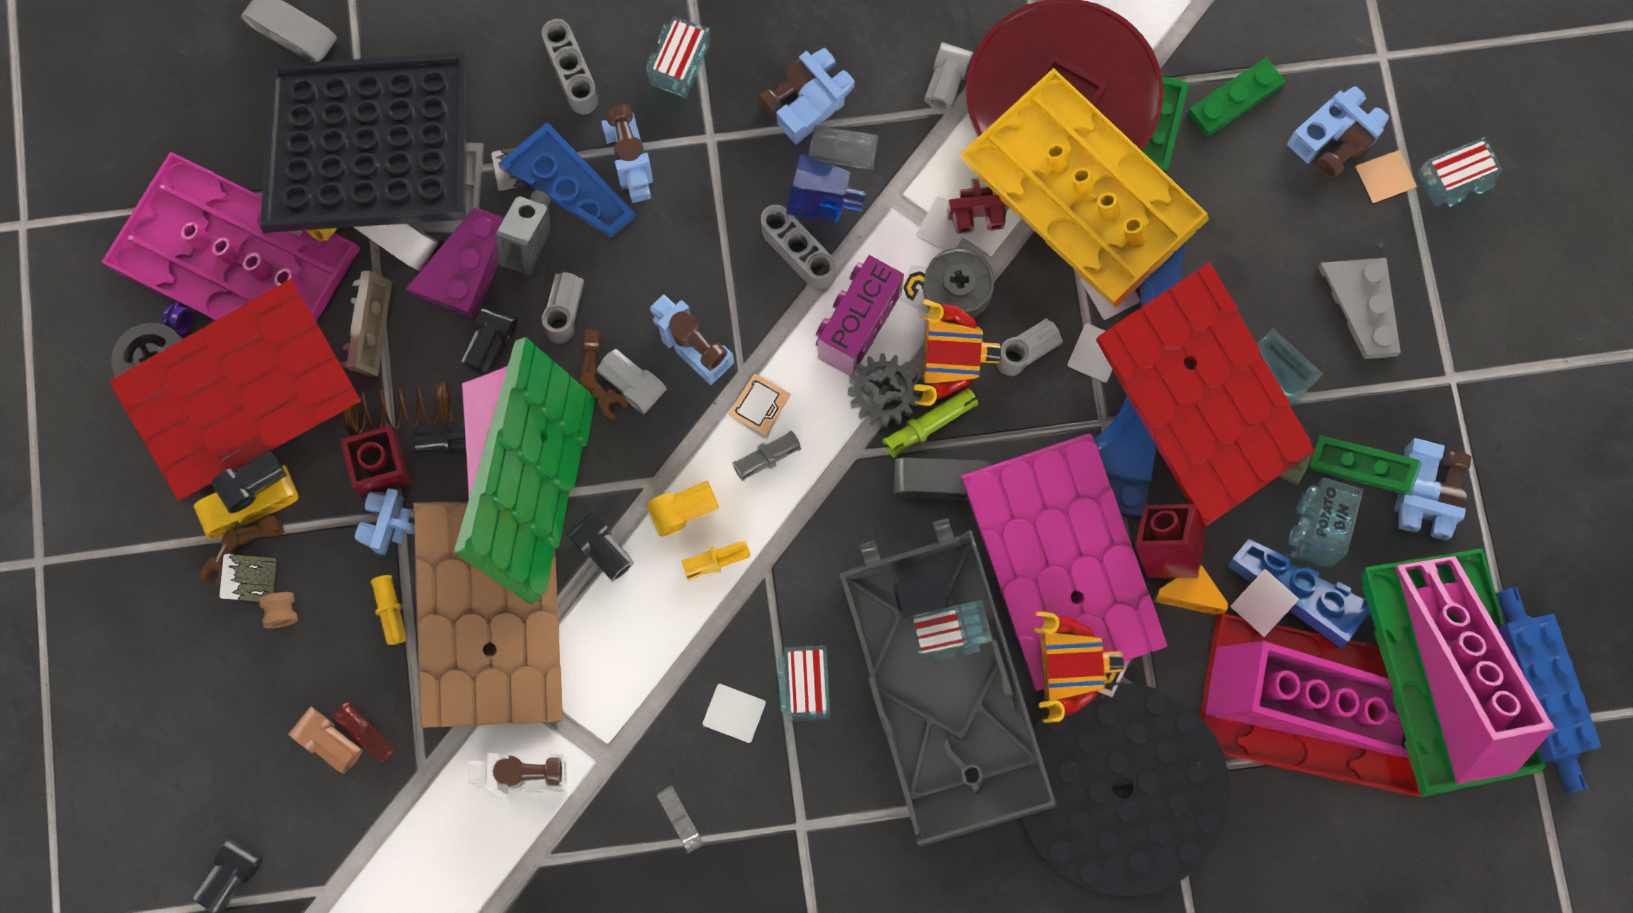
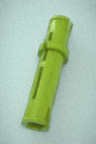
[882,387,978,458]

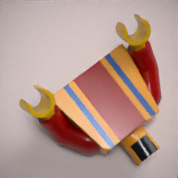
[914,299,1001,406]
[1034,612,1124,723]

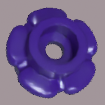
[162,302,193,334]

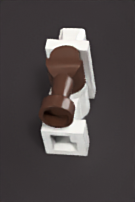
[468,753,568,795]

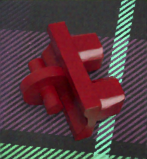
[947,178,1008,234]

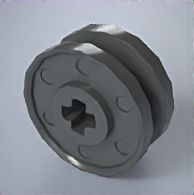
[923,247,994,319]

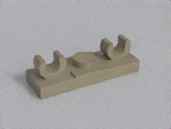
[340,271,393,377]

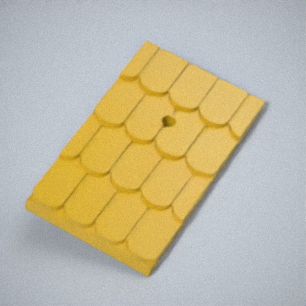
[960,68,1209,308]

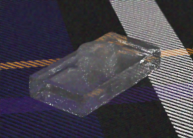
[809,125,879,170]

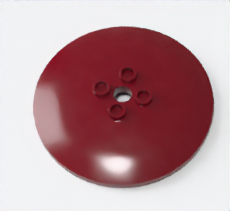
[966,0,1164,151]

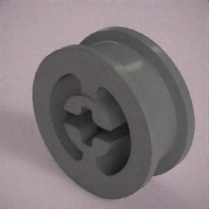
[111,323,182,377]

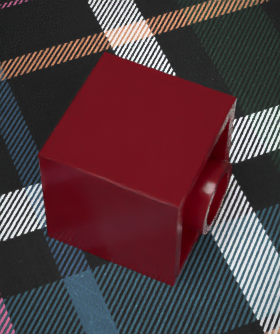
[340,425,412,499]
[1135,504,1206,578]

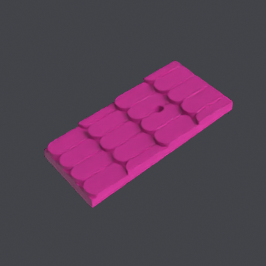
[102,151,360,322]
[960,433,1168,691]

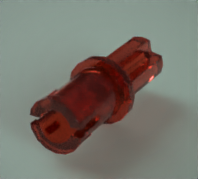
[332,701,394,763]

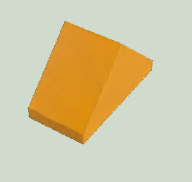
[1153,565,1228,615]

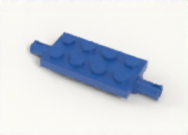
[1496,587,1601,794]

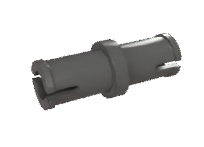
[732,430,802,482]

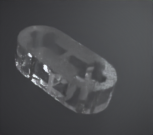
[656,786,704,853]

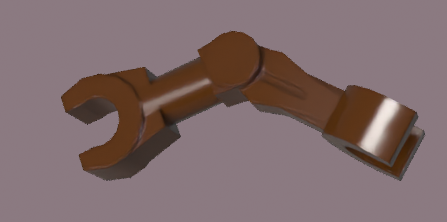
[580,330,629,422]
[200,515,285,587]

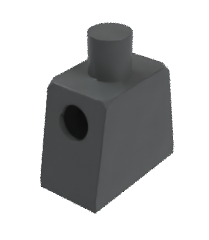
[495,190,551,276]

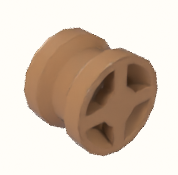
[258,592,298,628]

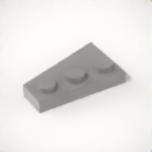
[1318,258,1401,359]

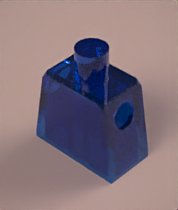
[786,154,866,222]

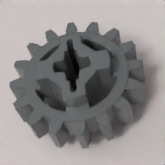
[847,353,920,428]

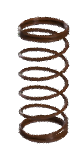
[343,382,453,436]

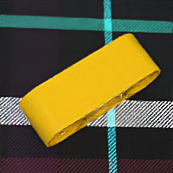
[194,465,299,539]

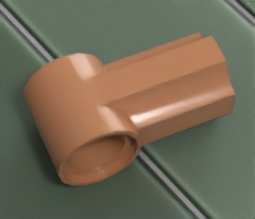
[288,706,363,774]

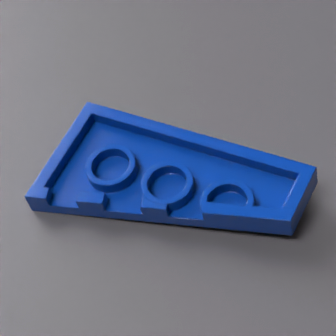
[498,122,635,238]
[1228,539,1370,649]

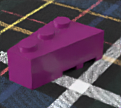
[406,207,504,319]

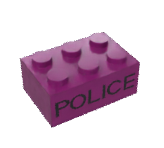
[815,255,904,376]

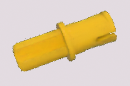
[681,541,751,581]
[371,575,407,645]

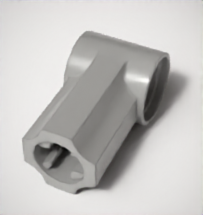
[924,42,973,111]
[542,272,584,344]
[996,318,1063,376]
[597,349,667,414]

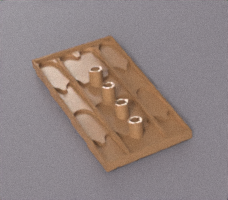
[413,502,563,728]

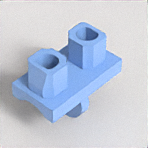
[355,488,414,556]

